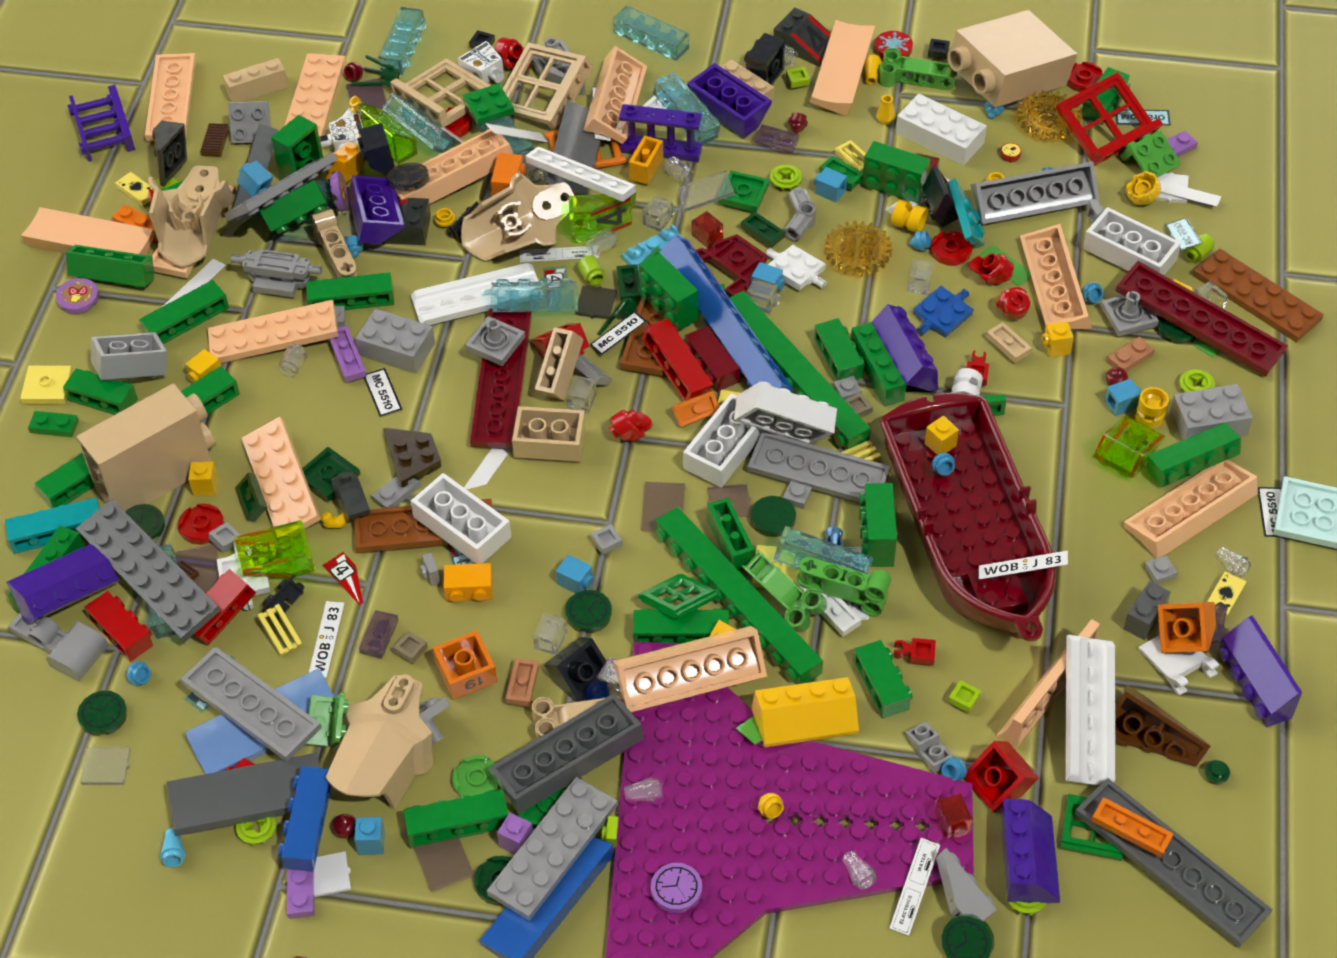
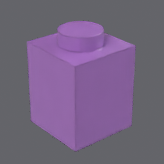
[497,813,533,854]

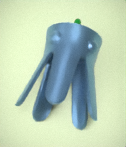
[821,527,846,560]

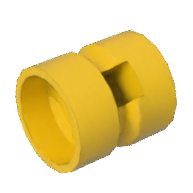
[891,199,928,233]
[1135,387,1169,429]

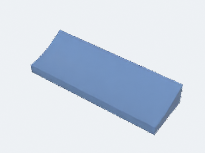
[185,668,334,774]

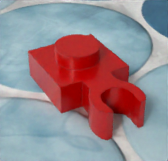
[967,350,989,386]
[894,638,936,665]

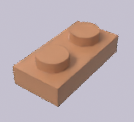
[1107,336,1155,372]
[505,658,540,707]

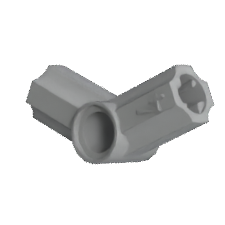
[784,187,816,241]

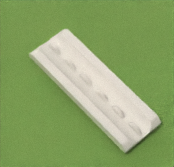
[411,263,544,325]
[1066,635,1115,786]

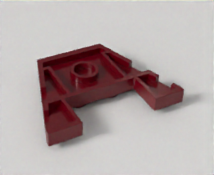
[696,234,767,298]

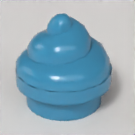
[984,101,1004,119]
[909,230,931,251]
[345,235,364,258]
[1082,282,1103,304]
[932,453,955,476]
[126,661,151,686]
[942,757,967,781]

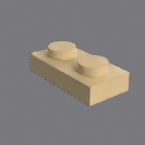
[986,322,1032,363]

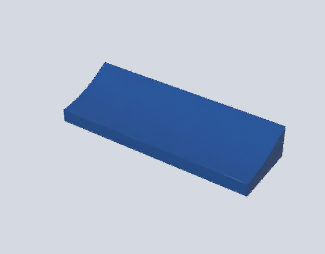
[479,837,614,958]

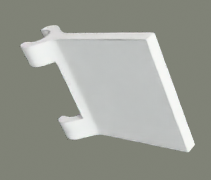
[1138,635,1219,696]

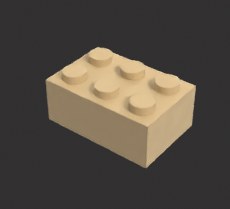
[512,406,586,462]

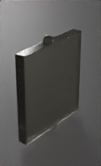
[575,285,617,319]

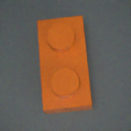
[671,390,719,427]

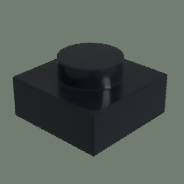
[469,30,495,49]
[928,38,950,60]

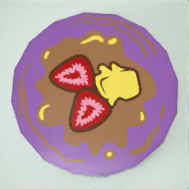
[330,170,349,212]
[56,278,100,314]

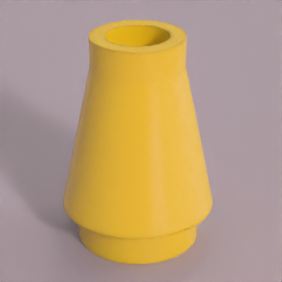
[863,55,882,85]
[876,95,896,125]

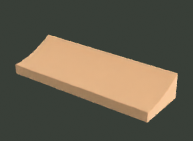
[809,20,875,116]
[583,46,647,144]
[392,129,513,204]
[21,207,155,255]
[1020,224,1092,329]
[1124,460,1258,558]
[995,619,1100,749]
[613,626,767,712]

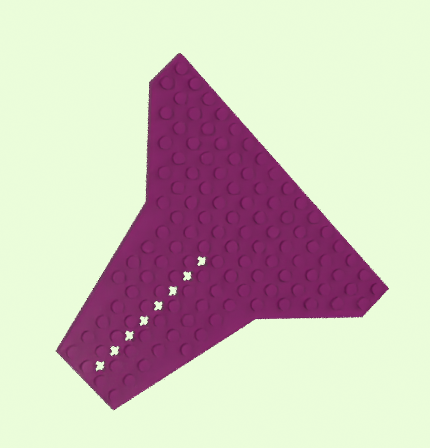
[606,642,974,958]

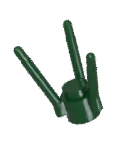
[351,55,400,87]
[598,297,637,341]

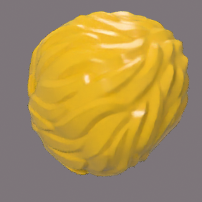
[1126,171,1161,205]

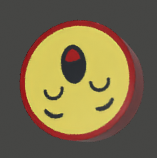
[1001,143,1021,162]

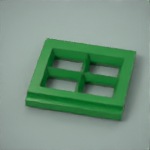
[638,574,718,619]
[1060,794,1123,861]

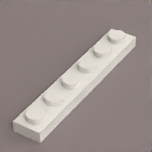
[525,147,636,202]

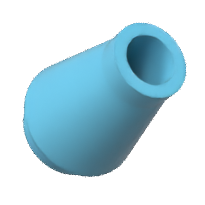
[160,828,186,868]

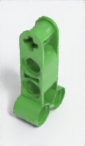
[879,48,958,90]
[742,550,827,632]
[797,557,891,616]

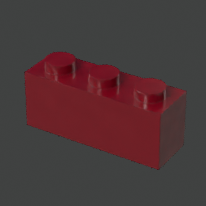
[685,326,740,392]

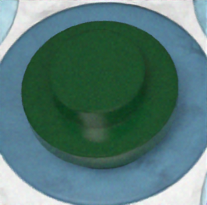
[1204,760,1230,785]

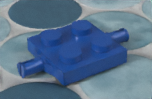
[913,285,974,338]

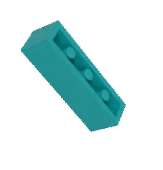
[5,498,100,554]

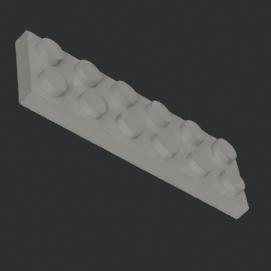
[224,152,338,221]
[748,431,891,503]
[181,646,321,762]
[487,777,618,921]

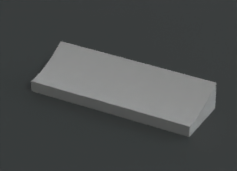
[970,161,1100,224]

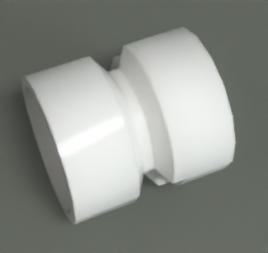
[951,368,983,396]

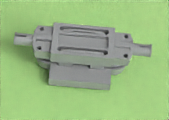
[231,249,322,298]

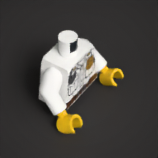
[319,96,364,151]

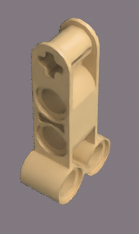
[311,209,357,278]
[532,696,624,739]

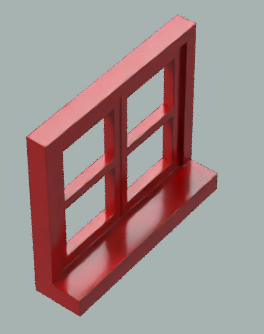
[1055,72,1163,166]

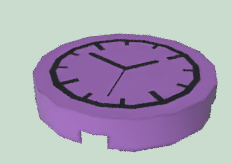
[651,863,702,913]

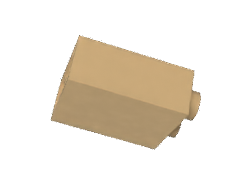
[947,10,1077,107]
[76,383,216,511]

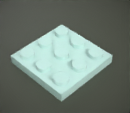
[1273,476,1337,549]

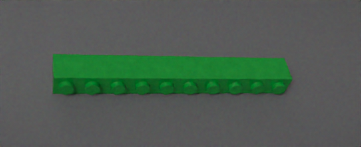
[730,291,871,450]
[35,366,240,508]
[655,506,823,685]

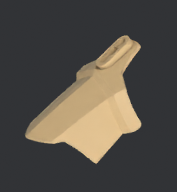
[148,165,235,268]
[461,171,577,261]
[326,674,433,810]

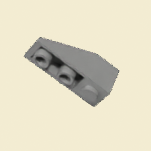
[936,848,997,921]

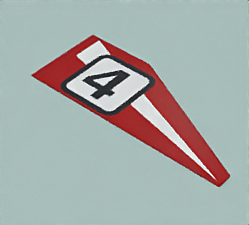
[322,552,363,605]

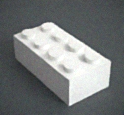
[896,94,987,166]
[1083,207,1181,275]
[734,382,837,444]
[683,393,765,488]
[411,473,512,564]

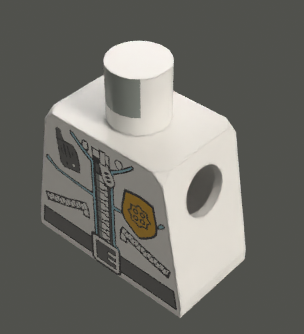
[458,41,504,83]

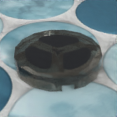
[388,162,429,191]

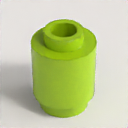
[1184,234,1215,263]
[577,255,605,286]

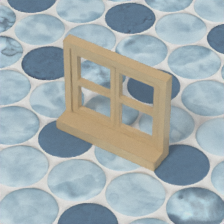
[503,42,593,131]
[391,58,491,128]

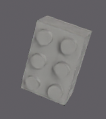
[355,309,435,374]
[91,332,167,381]
[1170,384,1253,440]

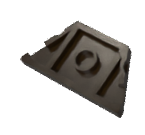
[383,428,441,487]

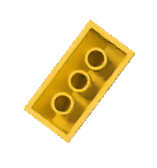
[751,677,859,747]

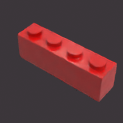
[642,319,713,401]

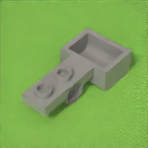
[8,612,108,682]

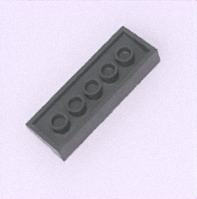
[546,100,602,200]
[224,123,279,237]
[489,694,644,814]
[167,753,320,836]

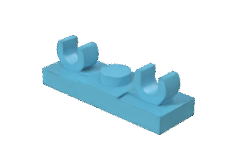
[622,224,682,269]

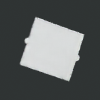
[1156,172,1189,204]
[314,851,351,897]

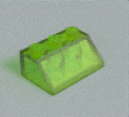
[358,103,418,165]

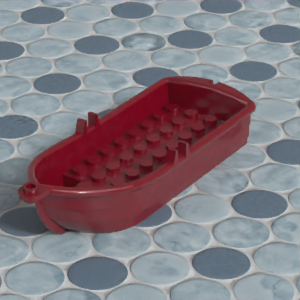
[880,393,1056,642]

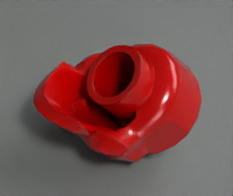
[495,37,531,69]
[968,253,1014,285]
[996,287,1031,320]
[609,409,653,442]

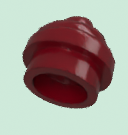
[344,62,363,82]
[788,113,808,134]
[1106,367,1128,386]
[332,814,356,839]

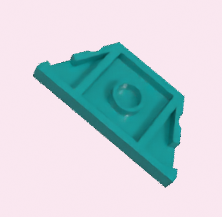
[948,178,985,248]

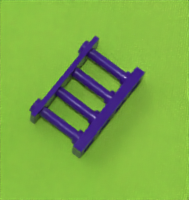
[68,85,136,162]
[619,104,702,163]

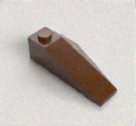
[1115,685,1211,766]

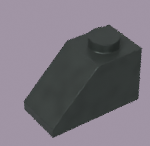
[331,472,371,520]

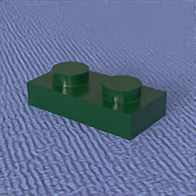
[741,211,785,248]
[616,264,642,301]
[236,472,268,522]

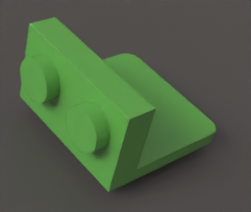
[1120,130,1180,178]
[305,693,349,748]

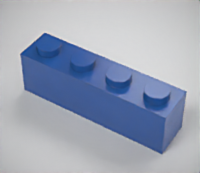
[278,766,332,872]

